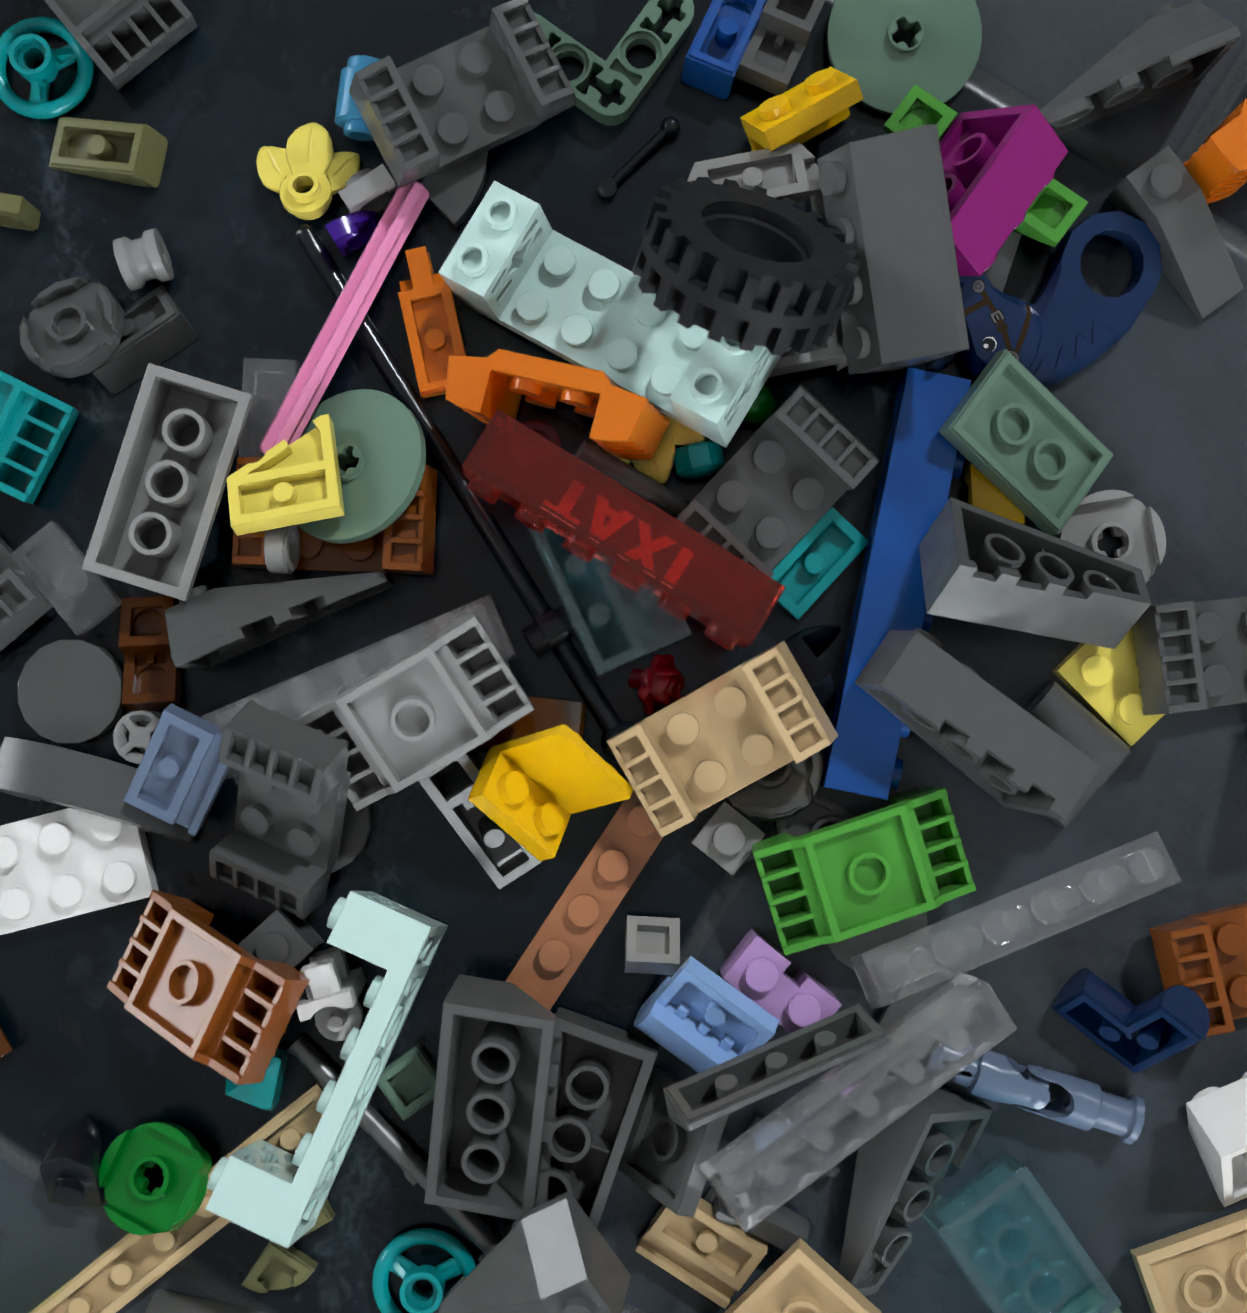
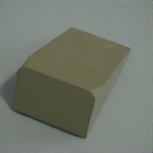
[49,116,168,188]

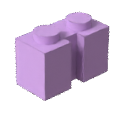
[719,928,842,1033]

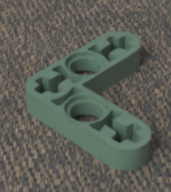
[534,0,694,126]

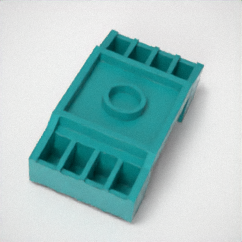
[0,371,80,505]

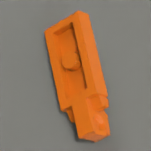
[398,246,467,399]

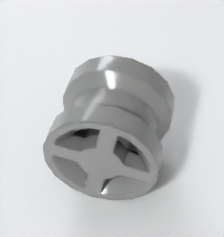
[113,228,174,291]
[113,710,162,764]

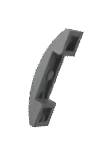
[0,737,194,844]

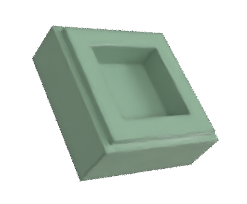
[377,1043,437,1121]

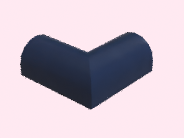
[1052,968,1210,1074]

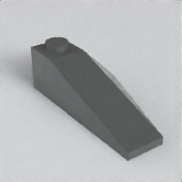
[1040,0,1241,136]

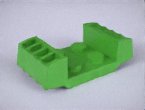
[752,786,976,956]

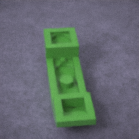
[883,84,1088,247]

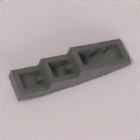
[736,0,827,95]

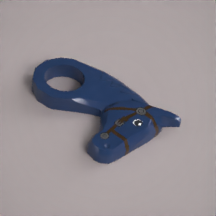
[959,211,1162,387]

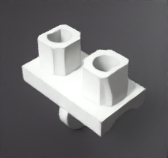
[296,946,367,1041]

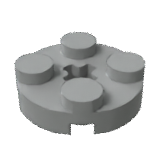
[1055,490,1166,583]

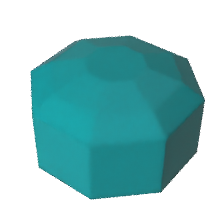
[674,440,725,479]

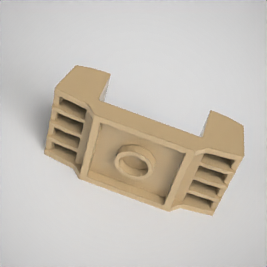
[606,641,838,838]

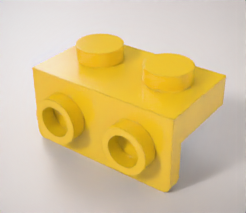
[740,66,864,151]

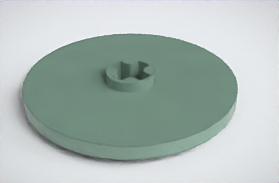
[826,0,982,116]
[297,389,426,544]

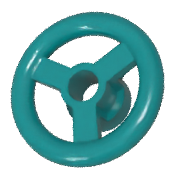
[0,16,94,119]
[372,1228,476,1313]

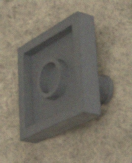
[618,1067,733,1217]

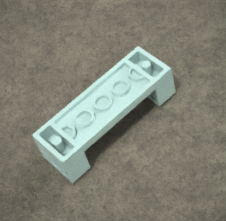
[438,180,781,448]
[206,891,448,1248]

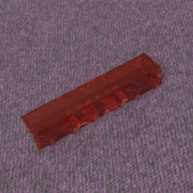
[462,409,786,650]

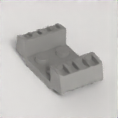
[297,610,534,811]

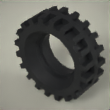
[633,177,860,355]

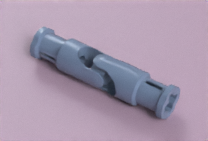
[922,1033,1145,1145]

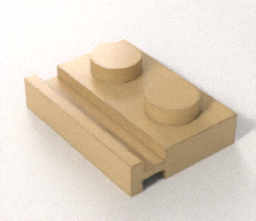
[635,1197,768,1309]

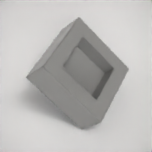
[338,163,397,214]
[691,800,766,876]
[624,915,680,975]

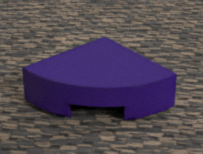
[325,211,381,256]

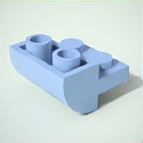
[634,956,780,1073]

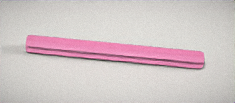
[259,181,429,455]

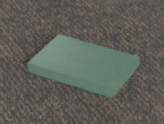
[938,349,1114,536]

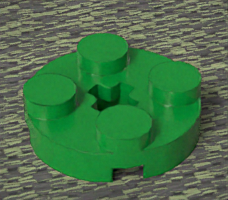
[98,1122,212,1236]

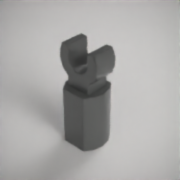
[714,1178,810,1251]

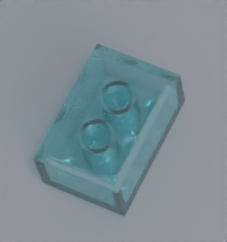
[921,1152,1122,1313]

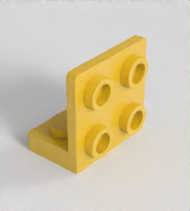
[468,725,633,861]

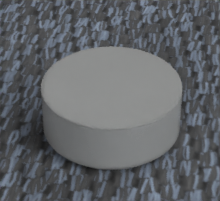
[264,525,300,574]

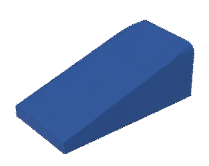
[681,0,767,100]

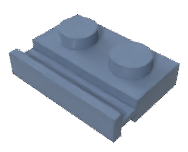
[123,703,230,836]

